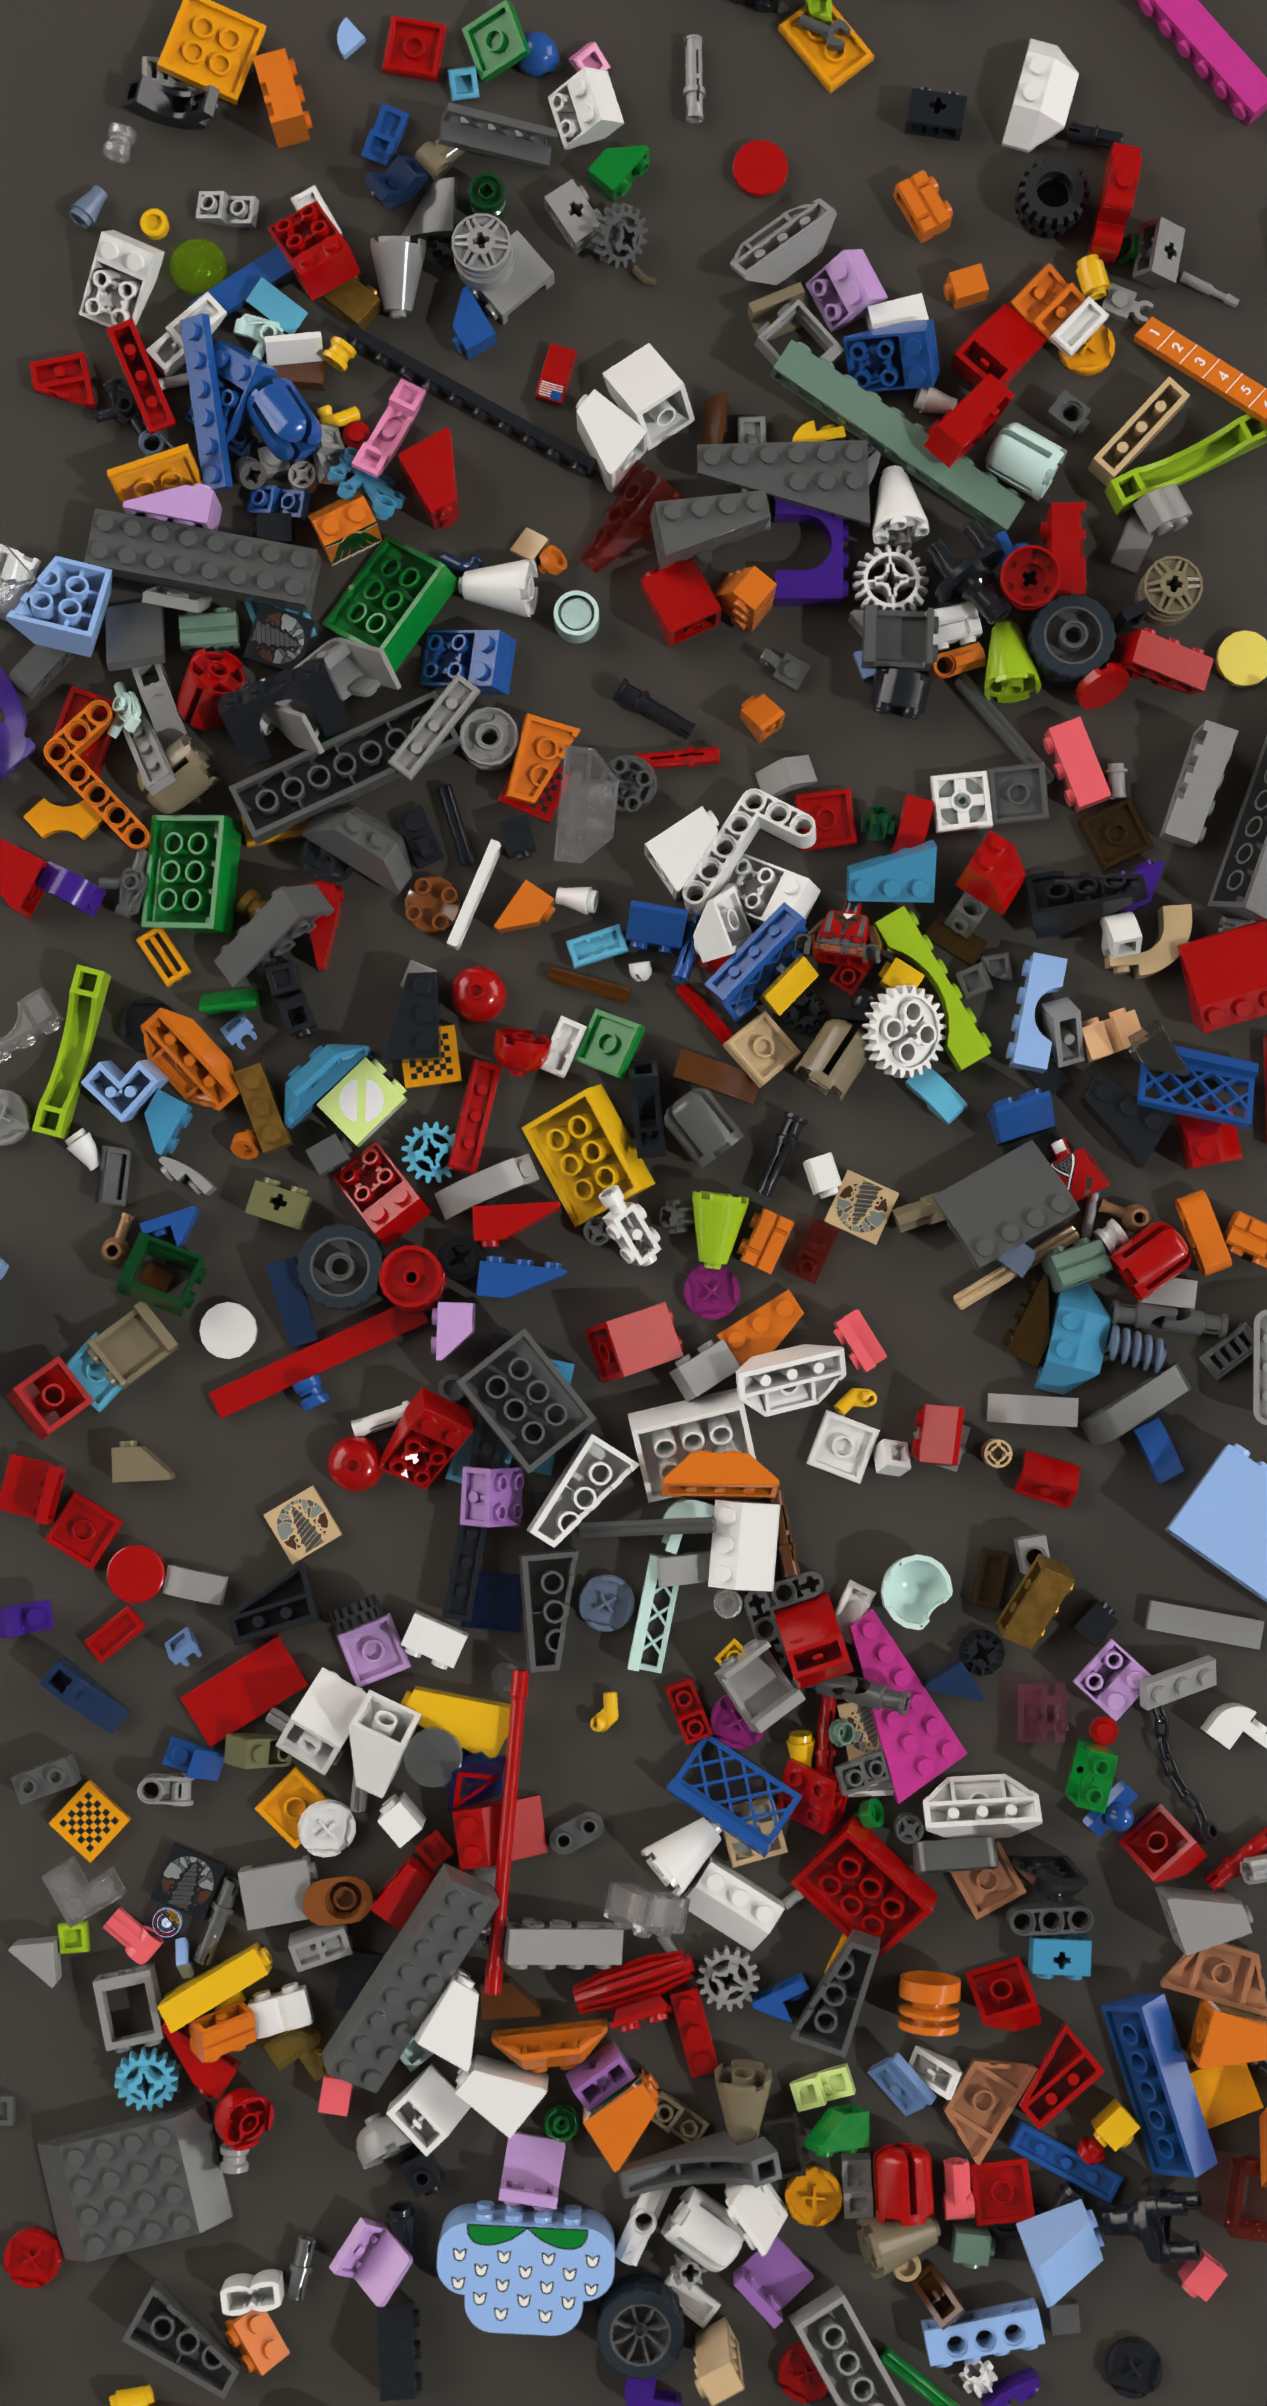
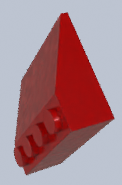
[1177,920,1267,1033]
[790,1815,938,1961]

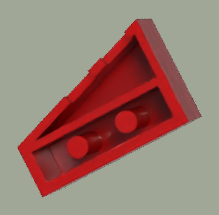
[924,373,1015,468]
[1039,501,1086,599]
[1106,628,1214,695]
[1018,2021,1105,2130]

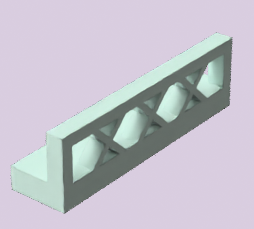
[627,1553,679,1673]

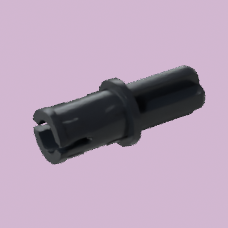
[1066,122,1124,149]

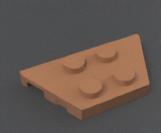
[1160,1943,1267,2017]
[943,2058,1038,2165]

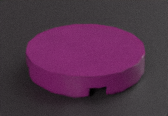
[683,1265,740,1320]
[710,1694,766,1750]

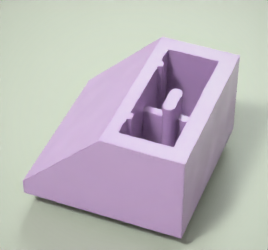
[805,249,888,332]
[431,1302,476,1360]
[1073,1639,1152,1721]

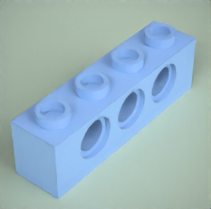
[920,2298,1045,2368]

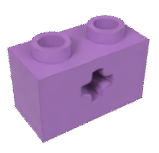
[565,2040,636,2112]

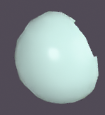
[881,1554,953,1630]

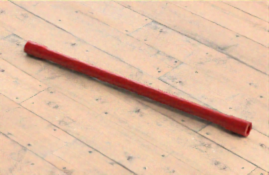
[483,1669,530,1995]

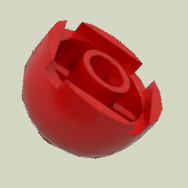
[450,966,507,1024]
[494,1027,552,1077]
[327,1435,384,1493]
[214,2088,274,2151]

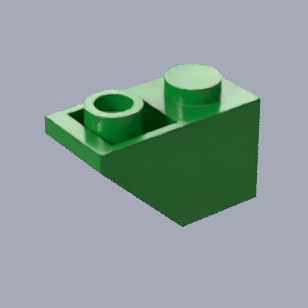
[588,145,650,203]
[804,2103,869,2157]

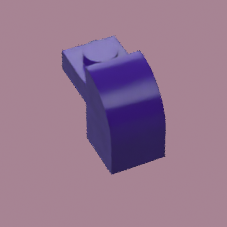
[36,861,106,917]
[0,1599,55,1638]
[625,2376,682,2406]

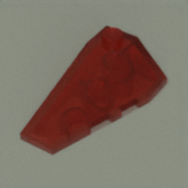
[580,459,684,573]

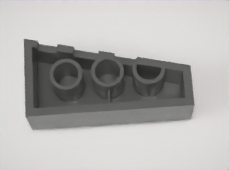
[649,490,771,569]
[214,884,335,988]
[518,1549,579,1673]
[790,1929,881,2058]
[122,2278,242,2399]

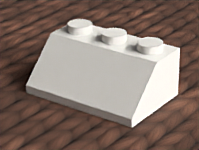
[708,1499,780,1591]
[679,1855,785,1952]

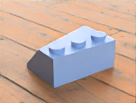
[6,556,112,658]

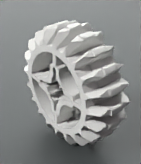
[852,544,929,611]

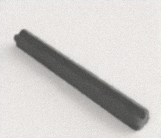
[954,673,1055,785]
[579,1517,717,1538]

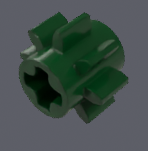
[860,806,895,841]

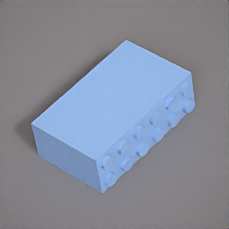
[1165,1444,1267,1603]

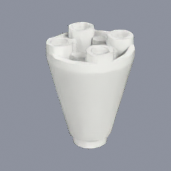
[872,466,929,551]

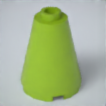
[984,620,1041,703]
[692,1191,749,1269]

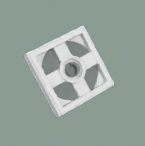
[930,770,993,834]

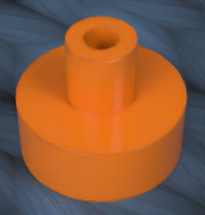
[538,545,568,576]
[230,1129,260,1160]

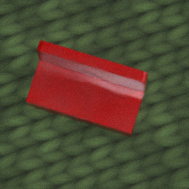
[1014,1450,1080,1509]

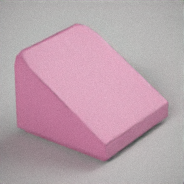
[568,42,610,72]

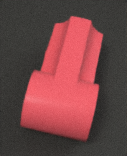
[102,1906,164,1965]
[942,2157,975,2220]

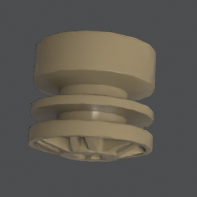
[1135,556,1203,627]

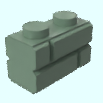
[179,607,241,655]
[1041,1237,1113,1293]

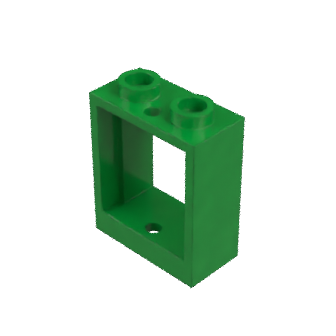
[1065,1738,1118,1814]

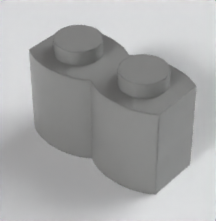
[1132,484,1193,536]

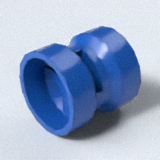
[292,1374,330,1412]

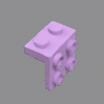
[498,2132,566,2211]
[329,2217,413,2307]

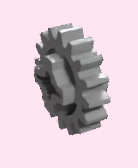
[697,1945,760,2012]

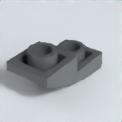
[835,1750,891,1796]

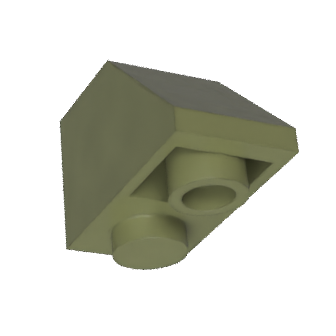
[224,1733,292,1769]

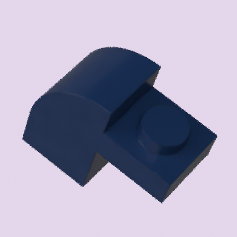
[364,155,429,211]

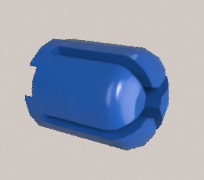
[246,378,322,462]

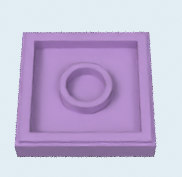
[337,1612,412,1687]

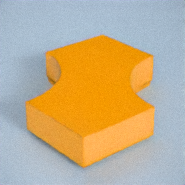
[23,798,105,840]

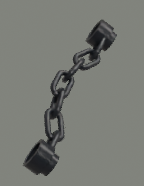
[1138,1696,1219,1845]

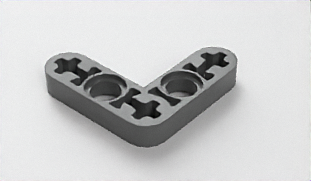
[743,1570,824,1669]

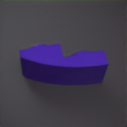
[981,2367,1041,2406]

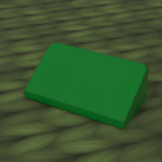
[199,988,260,1015]

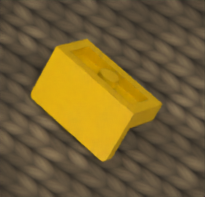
[759,955,819,1016]

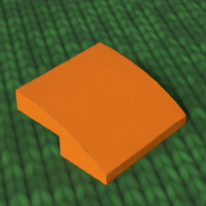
[1008,263,1086,344]

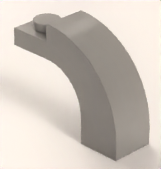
[434,1153,540,1220]

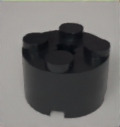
[869,668,932,720]

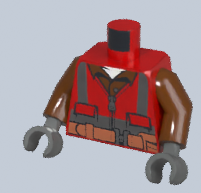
[793,900,882,970]

